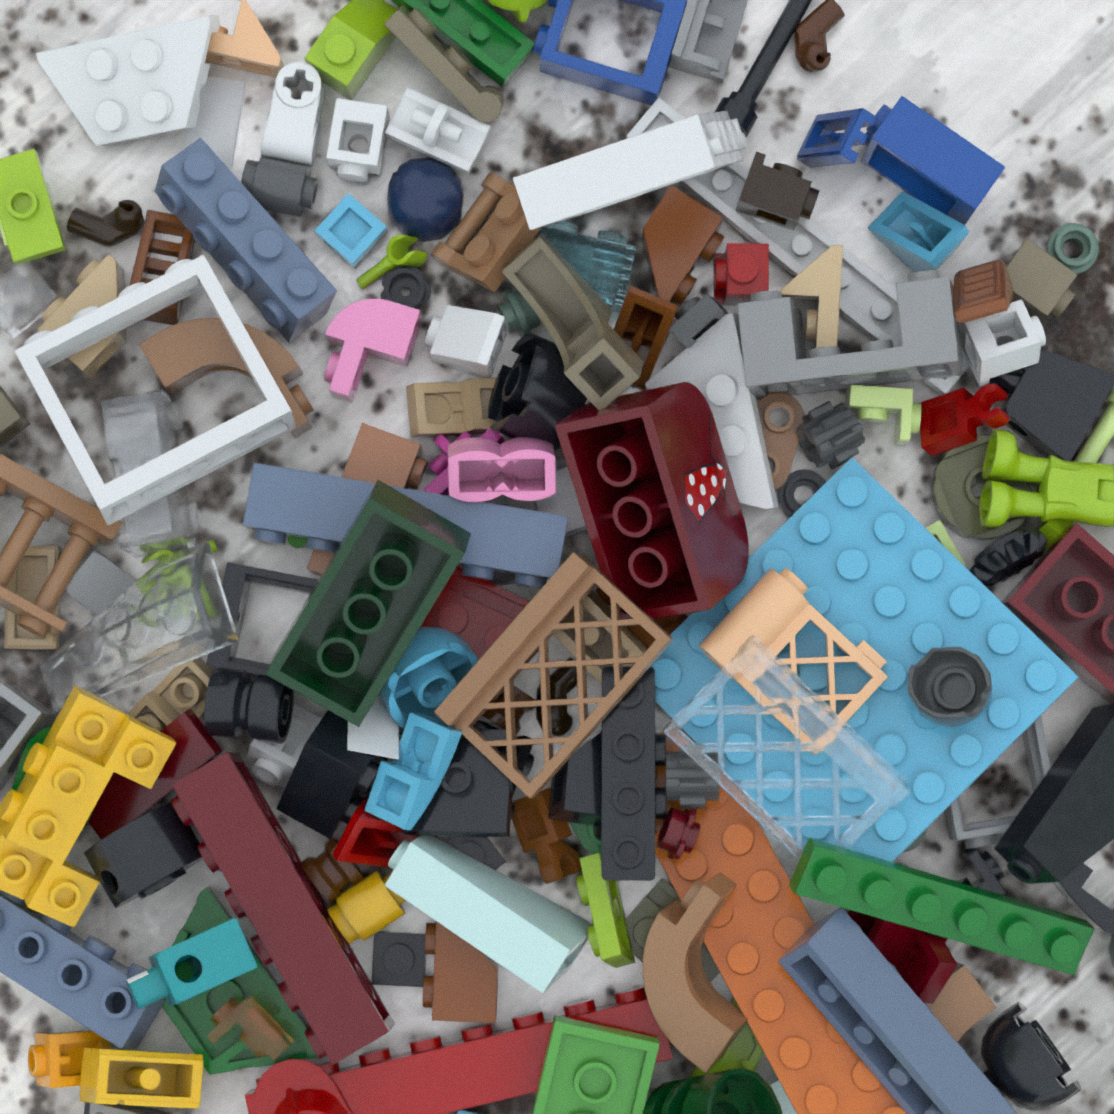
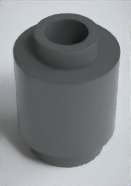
[241,157,318,217]

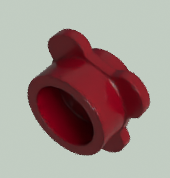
[657,808,700,860]

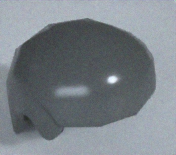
[908,647,992,727]

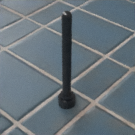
[715,0,812,137]

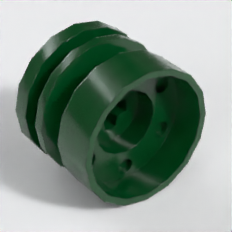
[643,1068,782,1114]

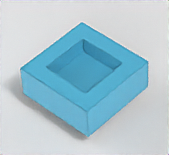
[314,193,388,268]

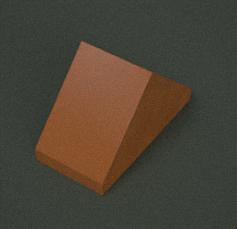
[613,286,679,389]

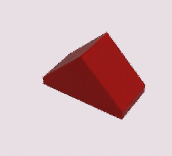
[332,790,438,868]

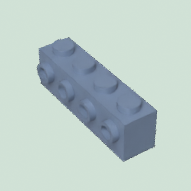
[154,138,337,343]
[0,890,166,1049]

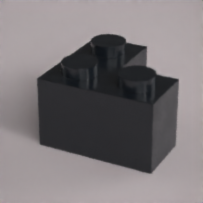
[276,710,402,840]

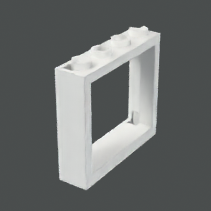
[513,111,747,230]
[14,254,296,526]

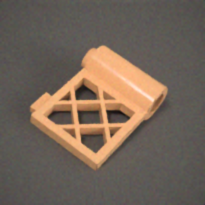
[698,568,888,755]

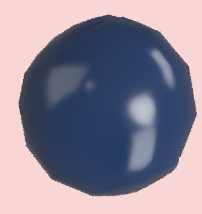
[387,157,464,242]

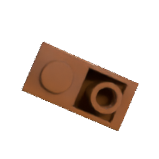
[642,185,725,305]
[423,921,499,1023]

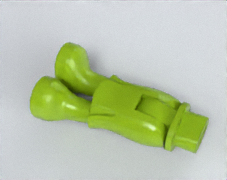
[979,429,1114,528]

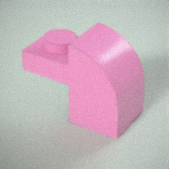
[324,299,422,403]

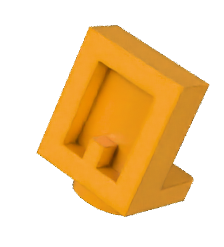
[28,1030,111,1088]

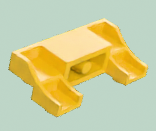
[0,685,176,928]

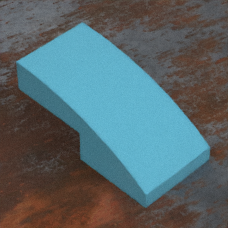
[364,712,463,830]

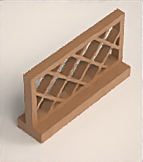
[434,552,674,799]

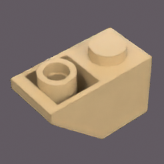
[37,254,126,379]

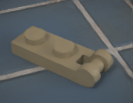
[384,5,504,123]

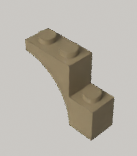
[502,233,644,410]

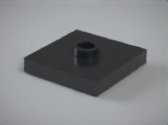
[402,729,513,837]

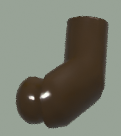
[67,200,144,247]

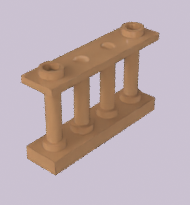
[0,454,123,638]

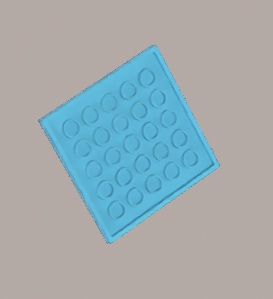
[650,457,1079,862]

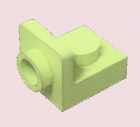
[845,385,921,445]

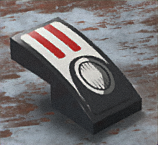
[1053,863,1114,936]

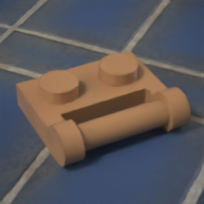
[430,172,542,293]

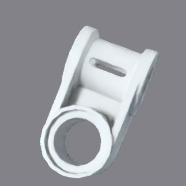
[261,62,325,166]

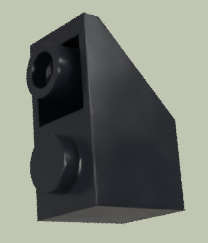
[548,728,602,827]

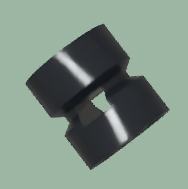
[204,668,294,744]

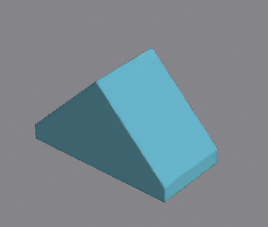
[868,191,970,272]

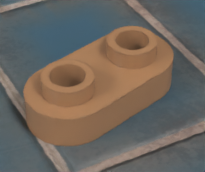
[757,392,804,492]

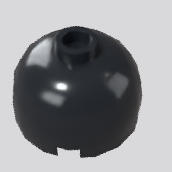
[981,1001,1081,1111]

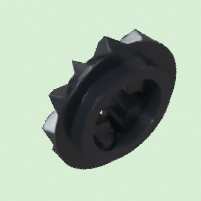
[969,529,1047,586]

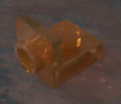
[207,995,294,1060]

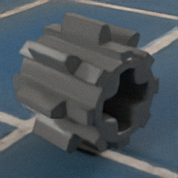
[796,401,865,469]
[666,744,719,809]

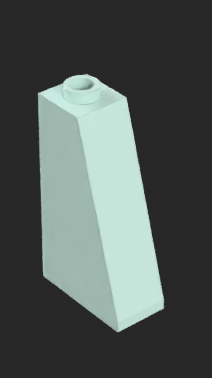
[384,835,593,993]

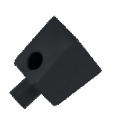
[989,349,1114,461]

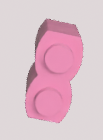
[448,437,556,502]

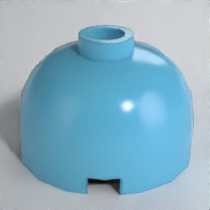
[380,627,479,728]

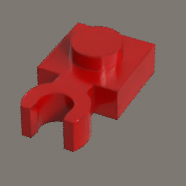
[920,384,1009,456]

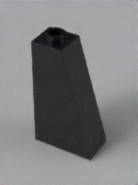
[994,704,1114,884]

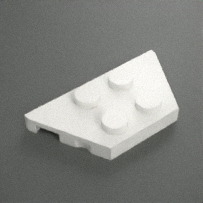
[36,15,220,146]
[645,313,779,510]

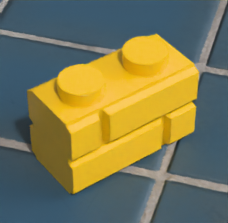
[79,1048,203,1109]

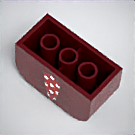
[555,382,749,620]

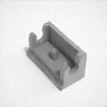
[669,0,748,83]

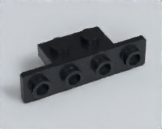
[601,667,666,881]

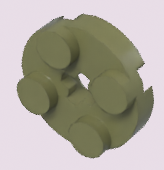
[932,435,1038,540]

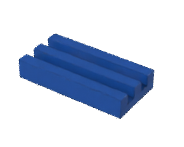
[797,108,877,168]

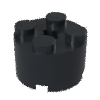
[488,333,587,452]

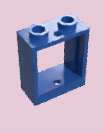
[533,0,687,106]
[861,96,1005,225]

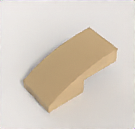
[406,378,497,437]

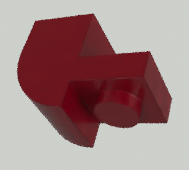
[847,910,958,1004]

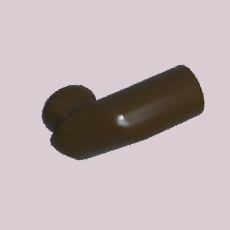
[536,657,587,736]

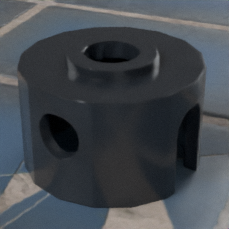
[84,802,203,908]

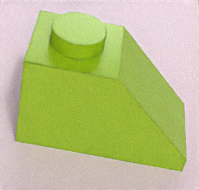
[304,0,398,100]

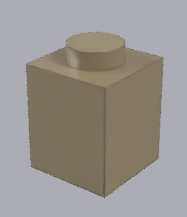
[1006,239,1077,322]

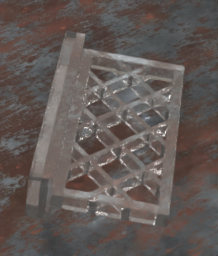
[663,634,910,860]

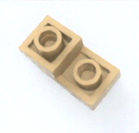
[128,651,213,731]

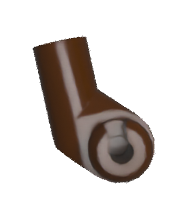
[794,0,845,72]

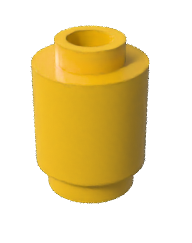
[327,870,406,944]

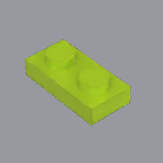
[577,853,635,968]

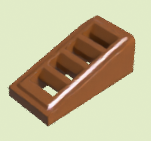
[129,210,195,325]
[954,259,1015,324]

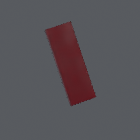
[88,709,223,840]

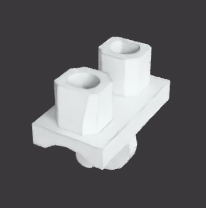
[385,87,491,175]

